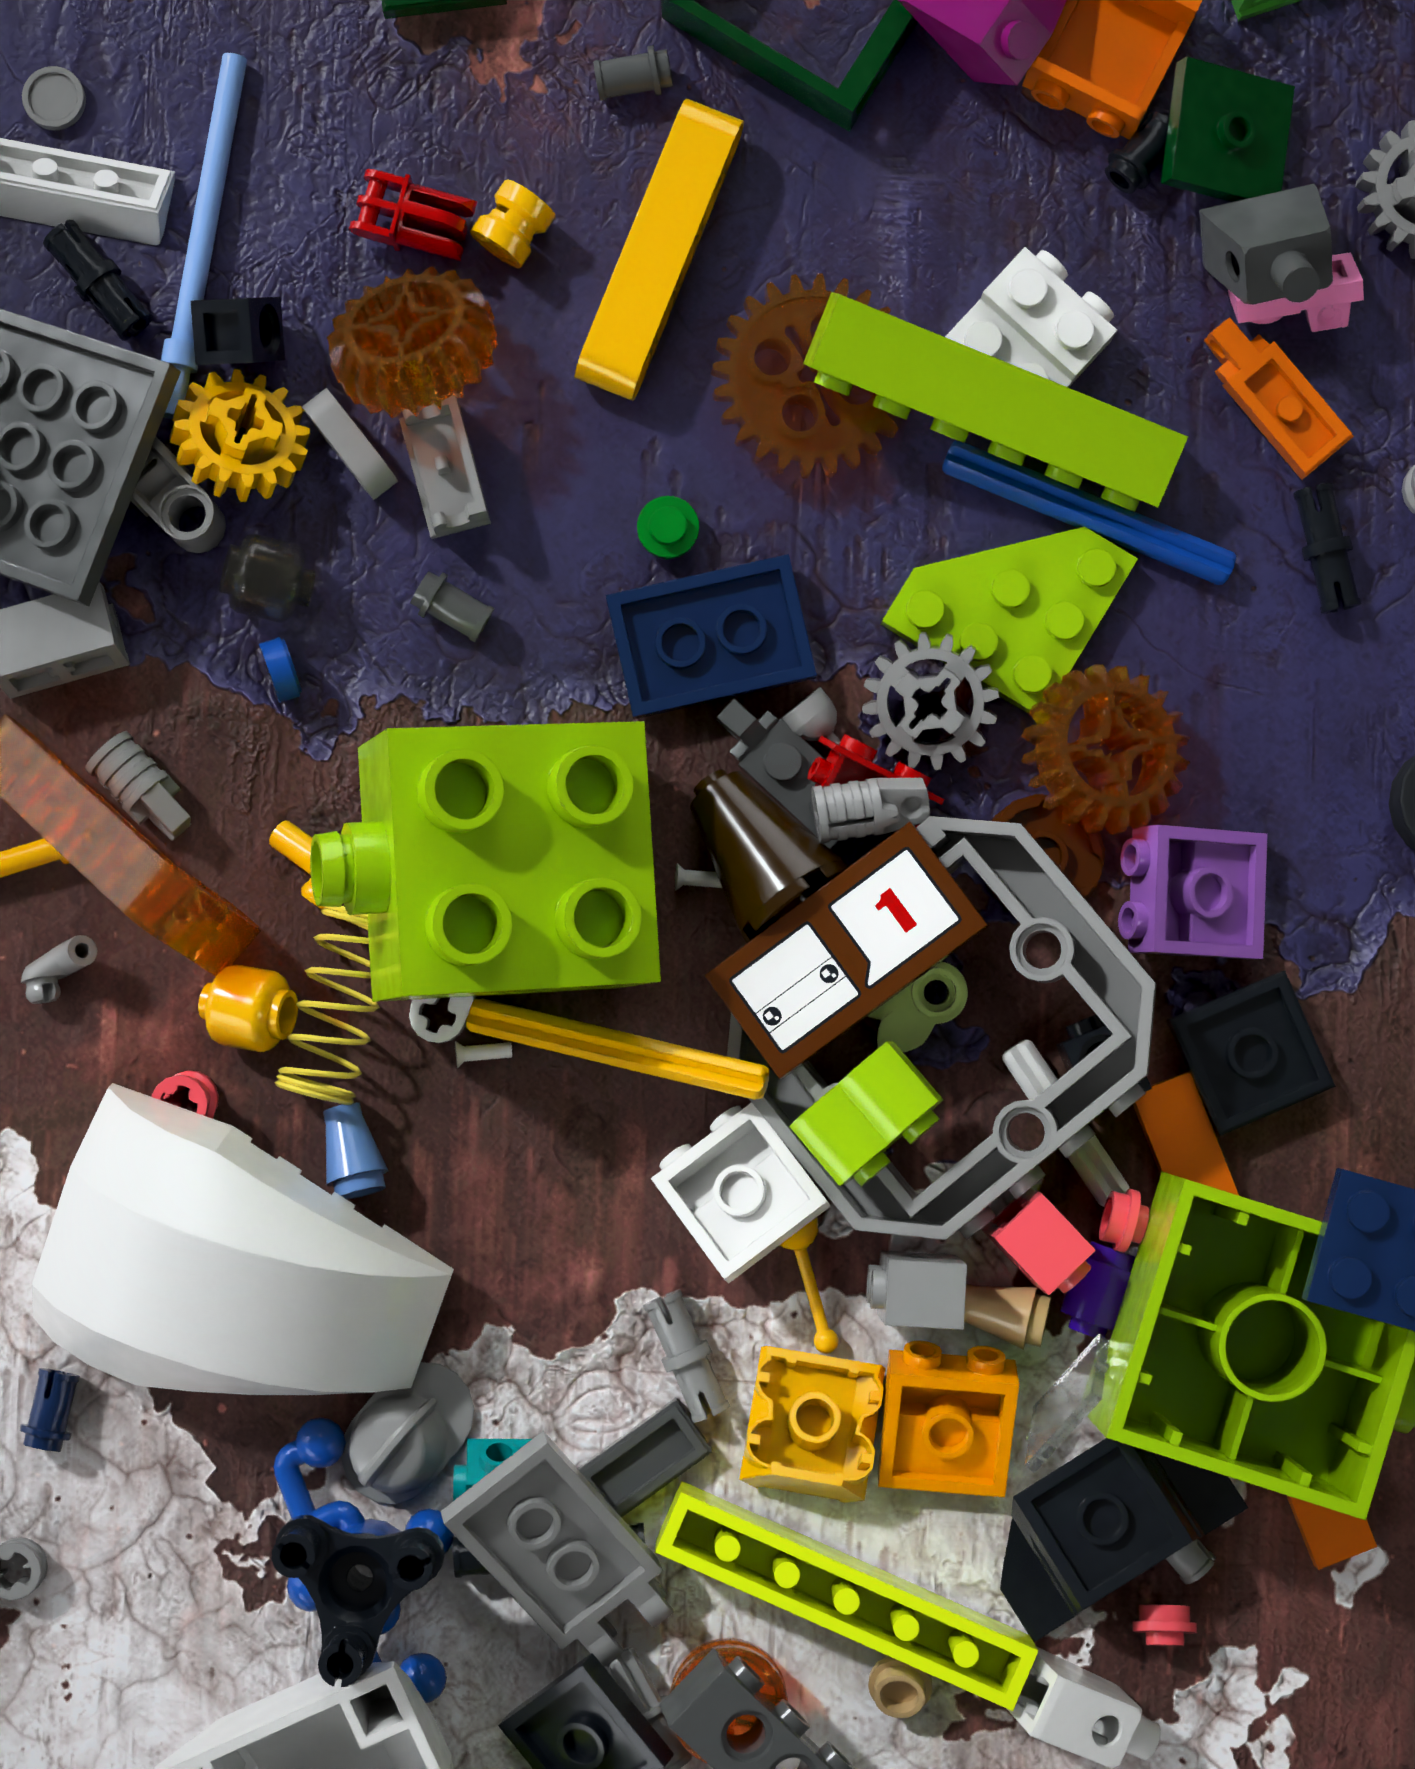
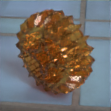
[327,266,498,418]
[1021,664,1191,835]

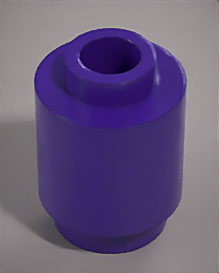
[1060,1241,1135,1340]

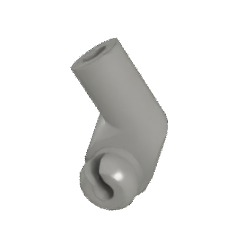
[21,935,97,1004]

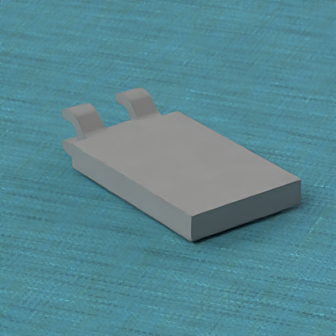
[441,1431,674,1667]

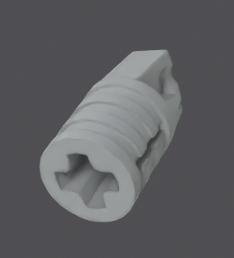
[85,731,191,841]
[811,778,930,843]

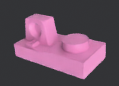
[1228,252,1364,332]

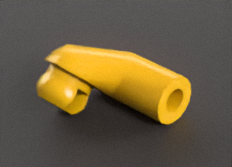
[269,820,324,910]

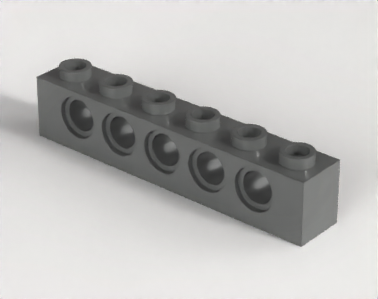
[659,1648,854,1769]

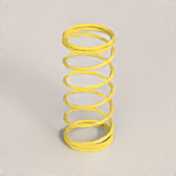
[274,906,380,1105]

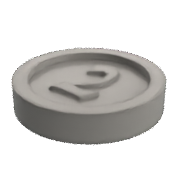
[22,66,86,131]

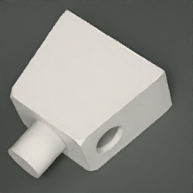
[1006,1646,1161,1769]

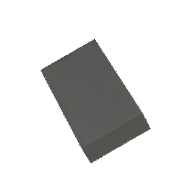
[577,1398,713,1518]

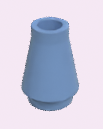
[323,1103,389,1200]

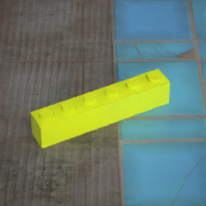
[655,1481,1039,1711]

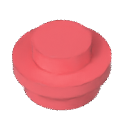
[1099,1188,1149,1253]
[1132,1605,1197,1646]

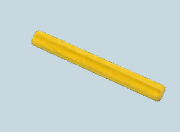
[466,999,769,1100]

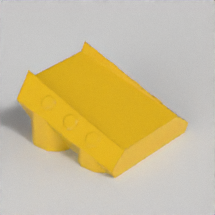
[739,1346,886,1503]

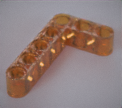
[0,714,262,976]

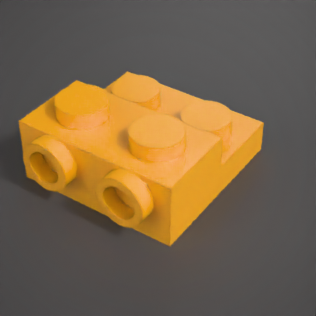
[878,1341,1019,1498]

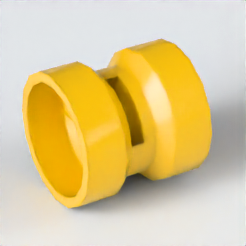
[470,179,556,268]

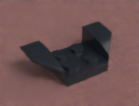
[1000,1438,1248,1642]

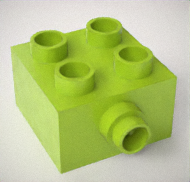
[310,721,661,1002]
[1087,1171,1415,1520]

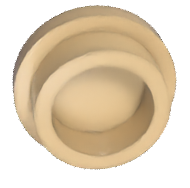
[868,1656,933,1718]

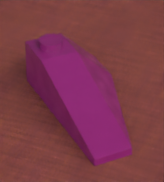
[898,0,1067,86]

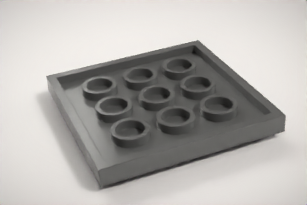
[0,309,181,607]

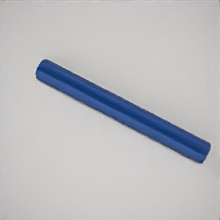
[942,440,1236,585]

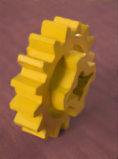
[170,369,310,502]

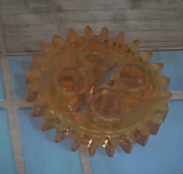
[711,273,899,479]

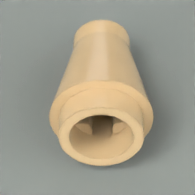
[964,1284,1052,1350]

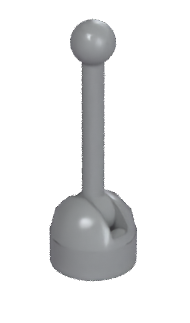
[782,687,840,744]

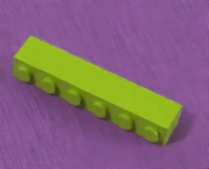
[803,292,1188,512]

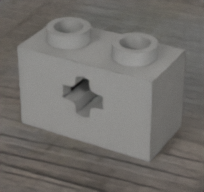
[866,1250,967,1330]

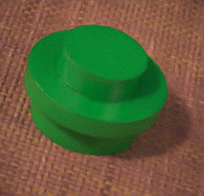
[637,496,699,559]

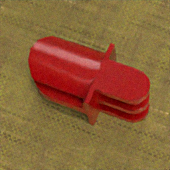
[349,169,477,261]

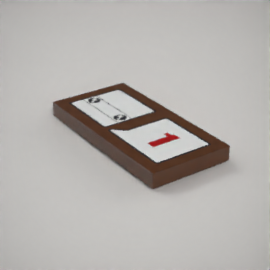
[704,821,989,1079]

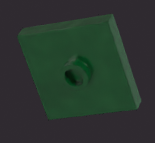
[1161,57,1295,202]

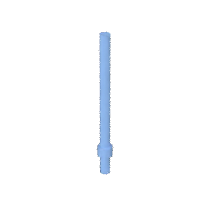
[161,53,247,419]

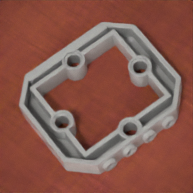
[727,816,1157,1240]

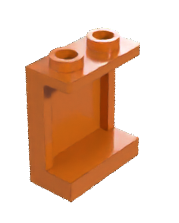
[1022,0,1203,140]

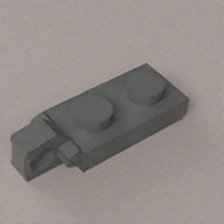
[716,699,838,849]

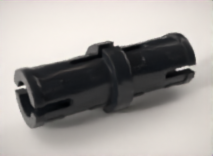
[43,220,153,341]
[1293,483,1362,614]

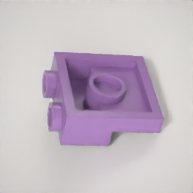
[1118,825,1268,959]

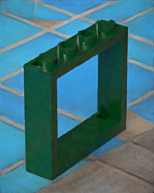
[661,0,918,132]

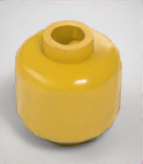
[198,965,298,1052]

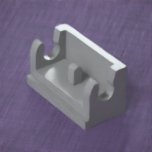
[399,390,491,539]
[0,581,130,699]

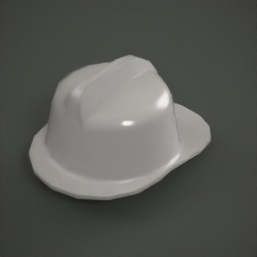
[341,1362,474,1504]

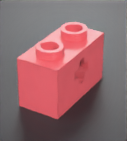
[982,1188,1096,1295]

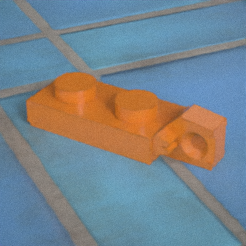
[1204,317,1354,480]

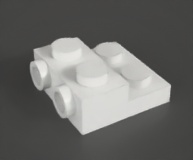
[945,247,1117,388]
[651,1102,831,1284]

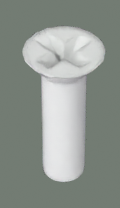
[675,863,722,891]
[455,1041,512,1068]

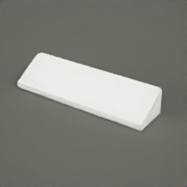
[0,138,175,246]

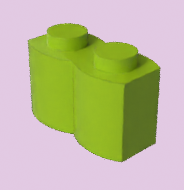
[789,1041,943,1187]

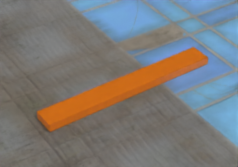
[1133,1072,1377,1570]

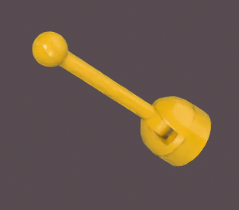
[780,1217,839,1354]

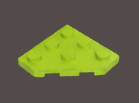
[880,527,1138,720]

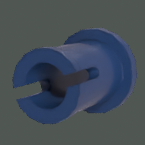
[20,1368,80,1452]

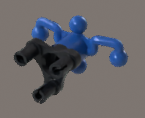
[271,1417,454,1703]

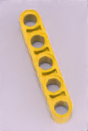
[574,98,744,401]

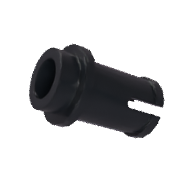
[1105,112,1169,194]

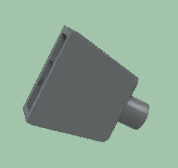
[1199,184,1333,305]

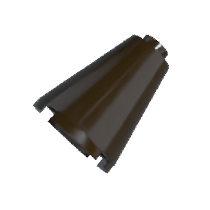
[690,769,848,943]

